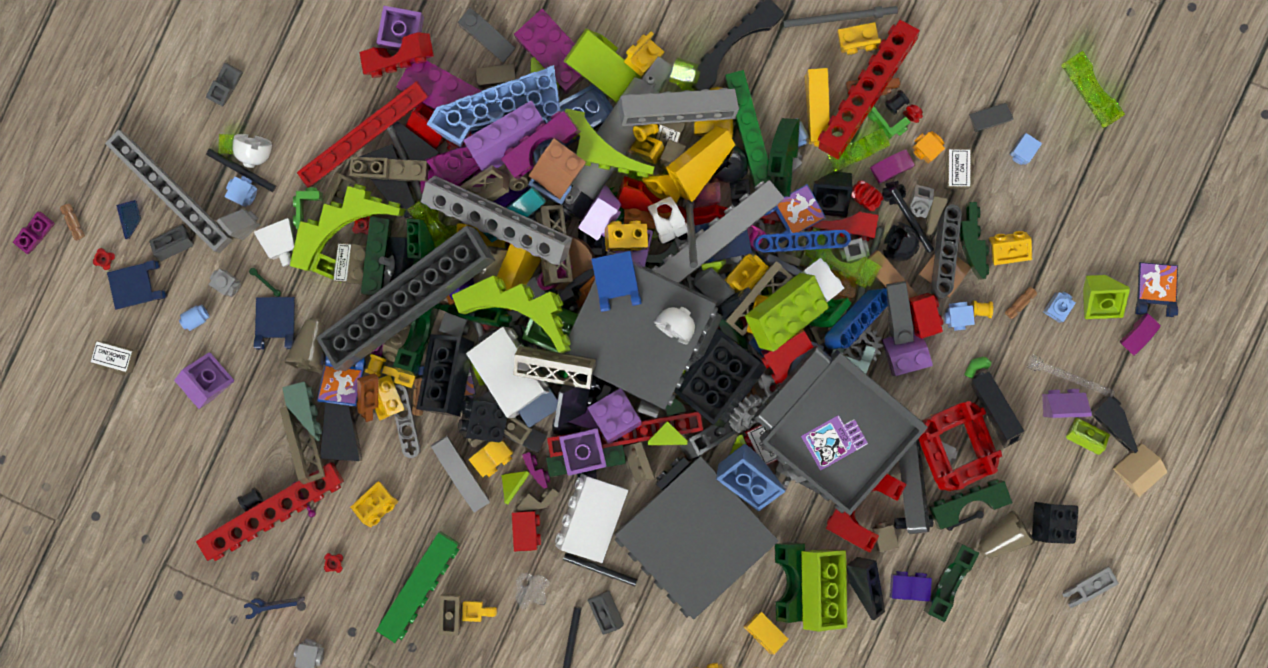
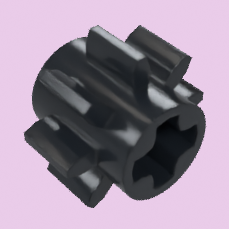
[882,181,906,205]

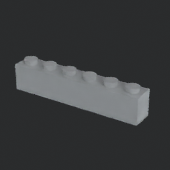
[618,88,739,126]

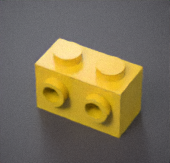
[604,221,648,251]

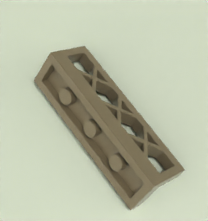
[443,166,509,226]
[535,205,573,286]
[725,261,793,336]
[513,346,596,389]
[280,406,326,484]

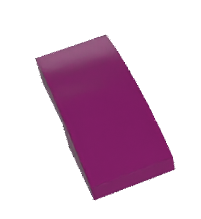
[870,149,915,184]
[13,211,55,254]
[1120,313,1161,356]
[522,452,551,488]

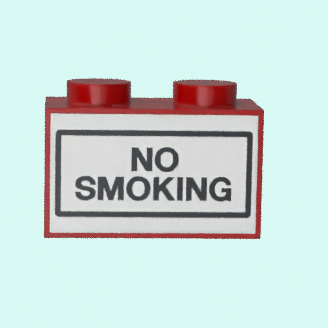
[743,424,777,465]

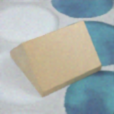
[1113,443,1167,497]

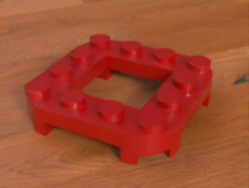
[918,401,1002,491]

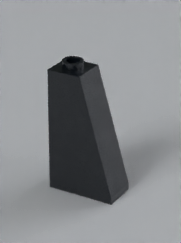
[359,144,419,219]
[971,372,1025,448]
[320,403,362,462]

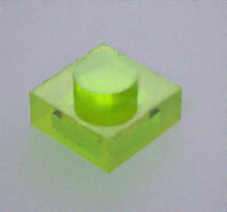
[218,134,236,154]

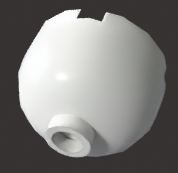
[233,134,272,168]
[654,307,695,344]

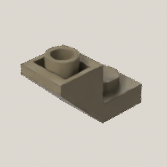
[768,230,801,268]
[516,487,559,511]

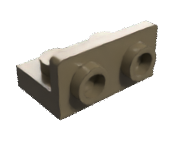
[623,442,654,483]

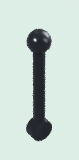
[946,511,984,531]

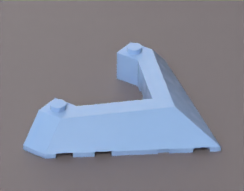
[427,65,572,205]

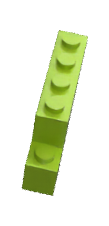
[565,109,654,178]

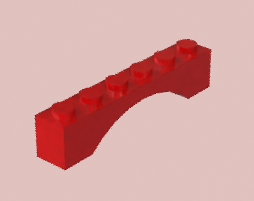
[617,176,728,225]
[760,211,879,242]

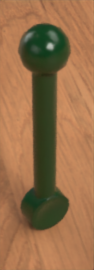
[249,268,281,297]

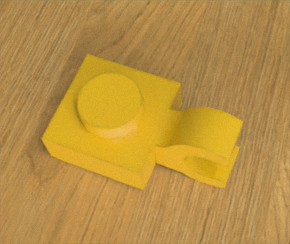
[382,366,416,388]
[462,601,497,622]

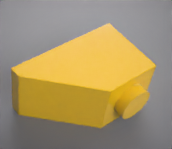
[630,136,665,165]
[642,174,680,203]

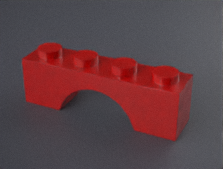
[359,32,434,78]

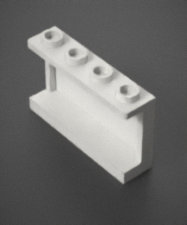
[466,327,550,418]
[555,474,628,563]

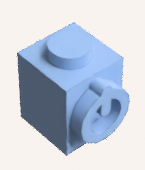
[225,176,257,207]
[1043,292,1076,323]
[944,302,975,331]

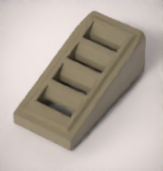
[924,196,948,236]

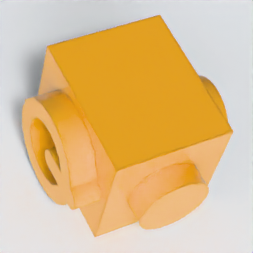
[912,131,945,164]

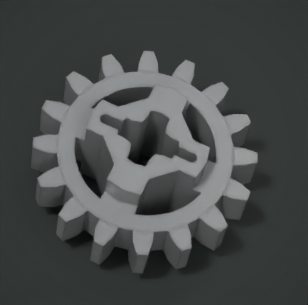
[843,326,883,364]
[729,394,765,433]

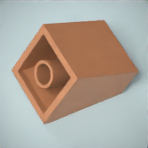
[529,138,586,199]

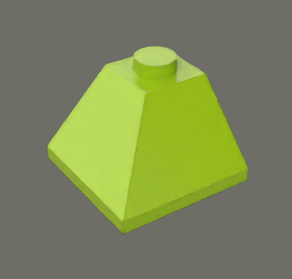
[1083,275,1130,319]

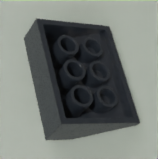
[674,329,767,428]

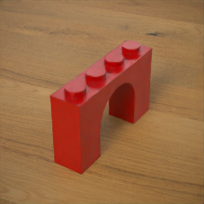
[761,329,814,385]
[825,474,907,552]

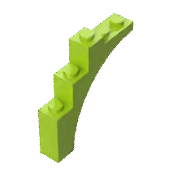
[289,184,406,271]
[452,276,571,354]

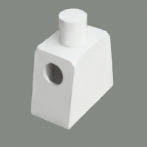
[254,218,296,267]

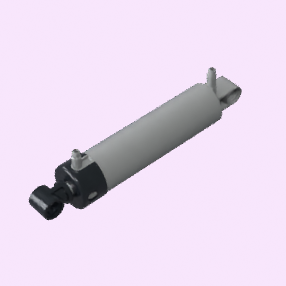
[549,56,675,232]

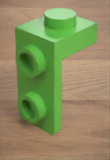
[868,107,911,139]
[293,188,323,230]

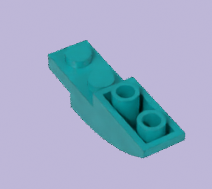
[483,186,546,243]

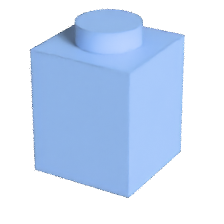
[1009,133,1042,165]

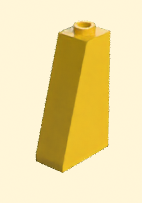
[804,68,830,147]
[666,126,735,202]
[497,235,541,311]

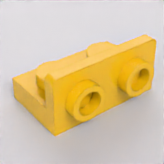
[837,22,881,55]
[624,31,665,77]
[989,231,1032,265]
[375,375,404,421]
[350,481,398,527]

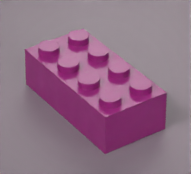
[514,9,584,94]
[396,61,481,111]

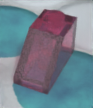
[694,182,721,207]

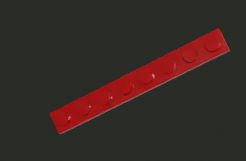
[296,81,429,188]

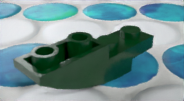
[767,118,800,197]
[959,202,989,280]
[407,218,435,264]

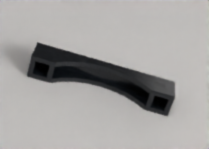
[686,0,785,91]

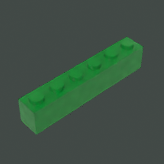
[724,70,771,187]
[376,531,460,643]

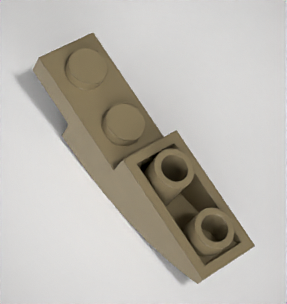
[349,157,429,181]

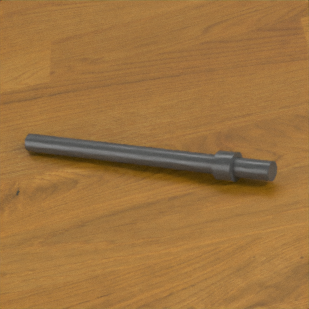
[783,6,898,28]
[683,199,698,268]

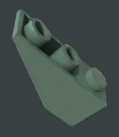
[282,381,322,441]

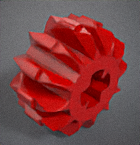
[851,181,884,211]

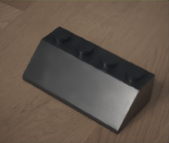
[416,334,475,417]

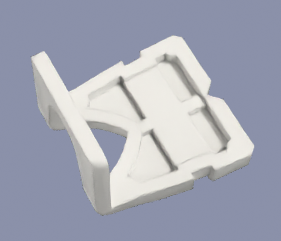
[648,197,687,244]

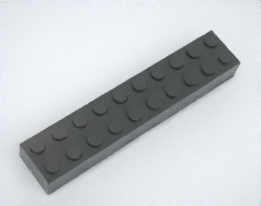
[316,226,496,371]

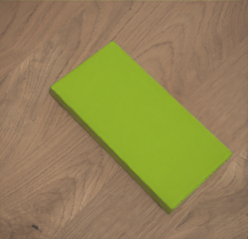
[564,29,642,103]

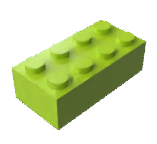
[745,273,829,352]
[802,549,847,632]

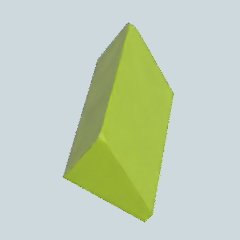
[1066,417,1110,455]

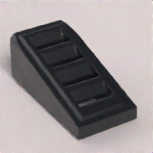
[716,287,751,320]

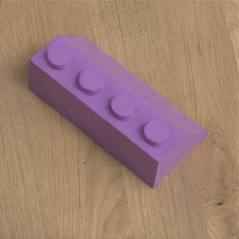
[463,100,545,172]

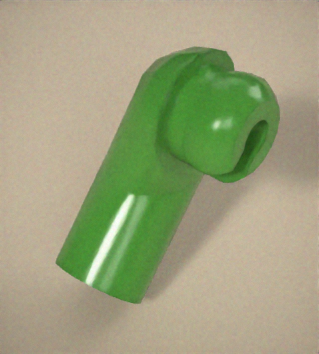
[964,356,991,379]

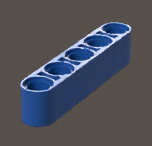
[753,230,851,252]
[825,289,888,349]

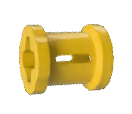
[633,124,659,142]
[971,300,993,318]
[364,354,387,377]

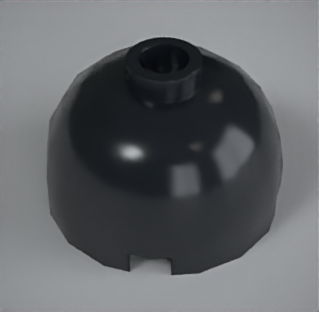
[713,146,748,183]
[883,222,919,262]

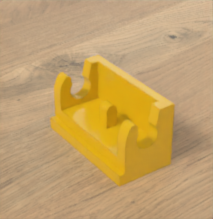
[725,254,769,293]
[744,612,789,655]

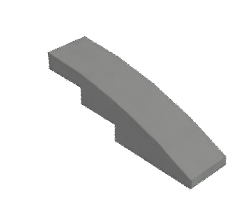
[431,435,490,512]

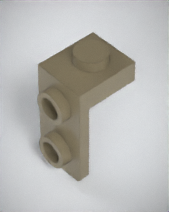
[382,323,411,361]

